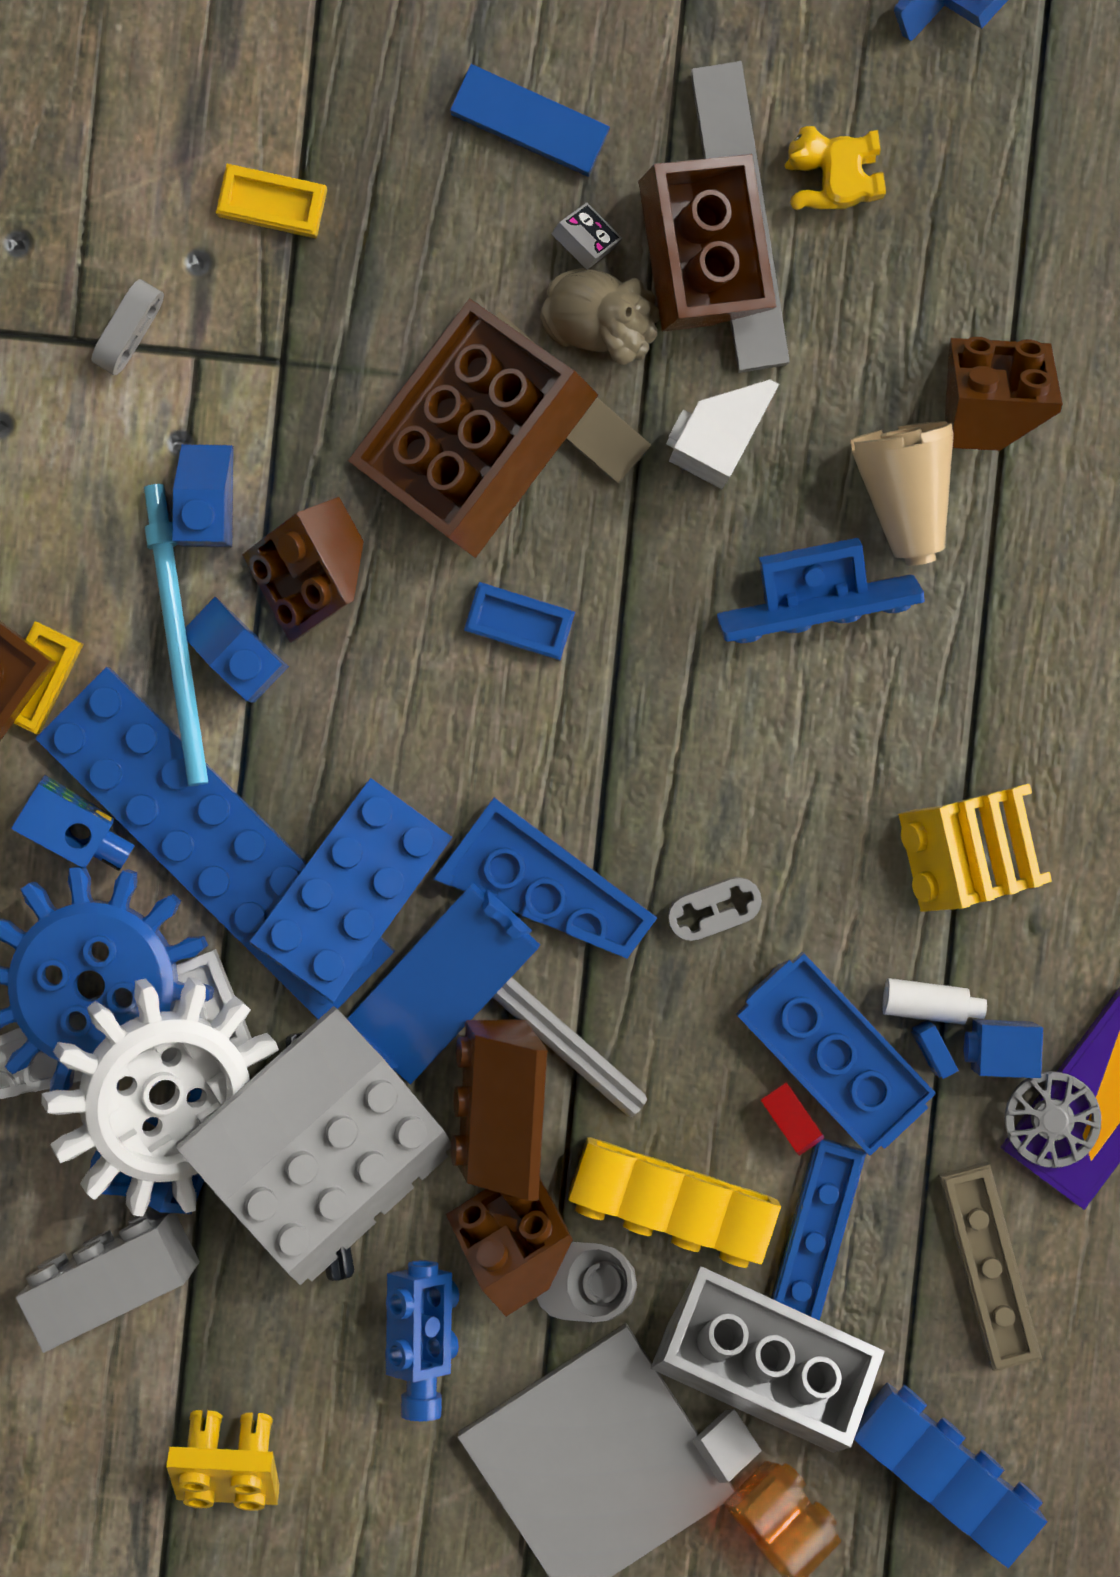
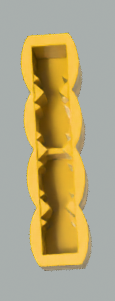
[568,1137,781,1268]

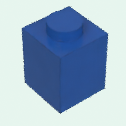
[963,1019,1043,1078]

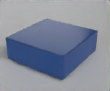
[911,1020,959,1079]

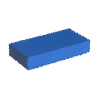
[464,582,575,661]

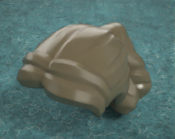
[540,268,659,365]

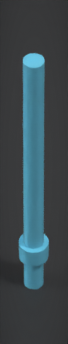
[144,484,209,786]

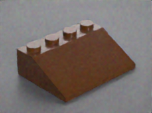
[348,298,598,558]

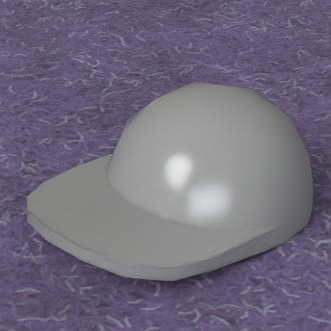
[537,1242,637,1322]

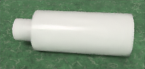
[882,978,987,1025]

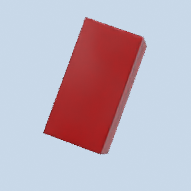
[761,1082,825,1156]

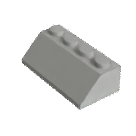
[650,1266,885,1453]

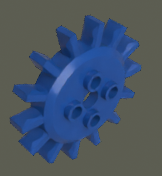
[0,866,214,1092]

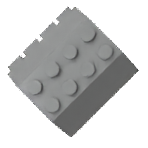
[175,1006,451,1285]

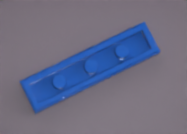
[771,1139,866,1321]

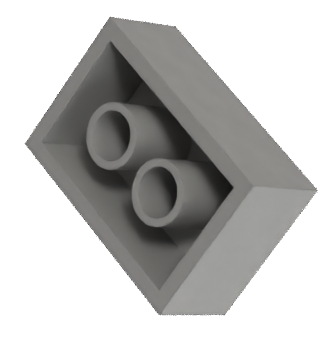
[16,1208,200,1353]

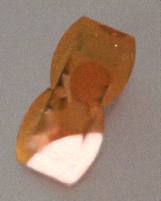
[724,1461,842,1577]

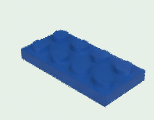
[249,778,452,1003]

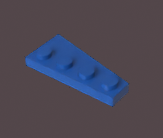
[434,797,657,959]

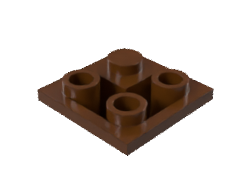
[945,337,1063,451]
[242,497,364,643]
[446,1177,573,1317]

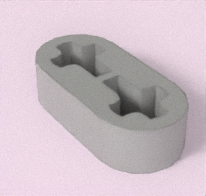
[91,279,164,375]
[667,877,762,941]

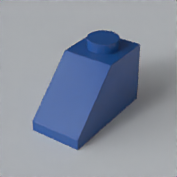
[172,445,233,547]
[185,597,289,703]

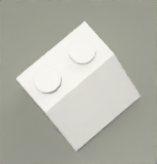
[666,380,779,489]

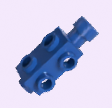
[385,1260,459,1421]

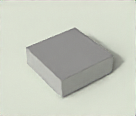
[692,1409,762,1483]

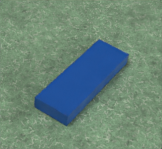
[450,64,610,177]

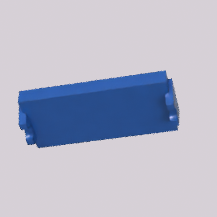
[347,883,540,1085]
[736,952,936,1156]

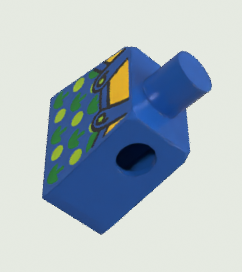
[11,775,135,871]

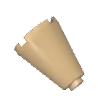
[851,421,954,566]

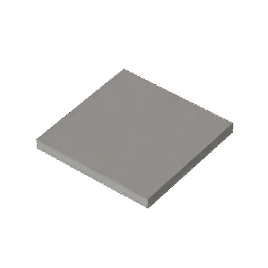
[458,1323,736,1577]

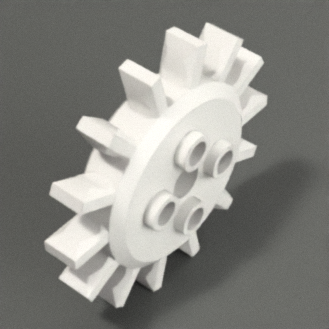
[41,977,279,1217]

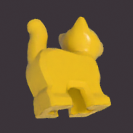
[785,126,886,210]

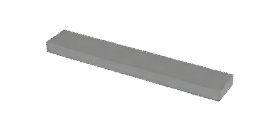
[690,61,790,373]

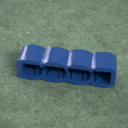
[854,1383,1048,1568]

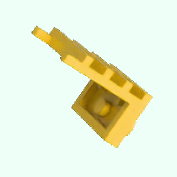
[898,784,1052,912]

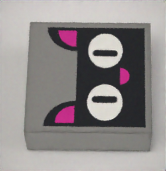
[551,202,622,270]

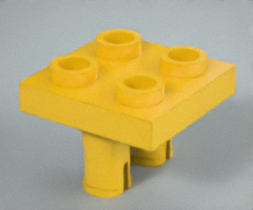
[166,1410,280,1511]

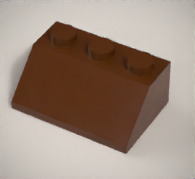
[638,154,776,332]
[451,1020,547,1201]

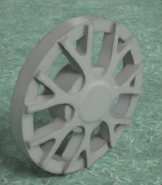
[1004,1071,1101,1168]

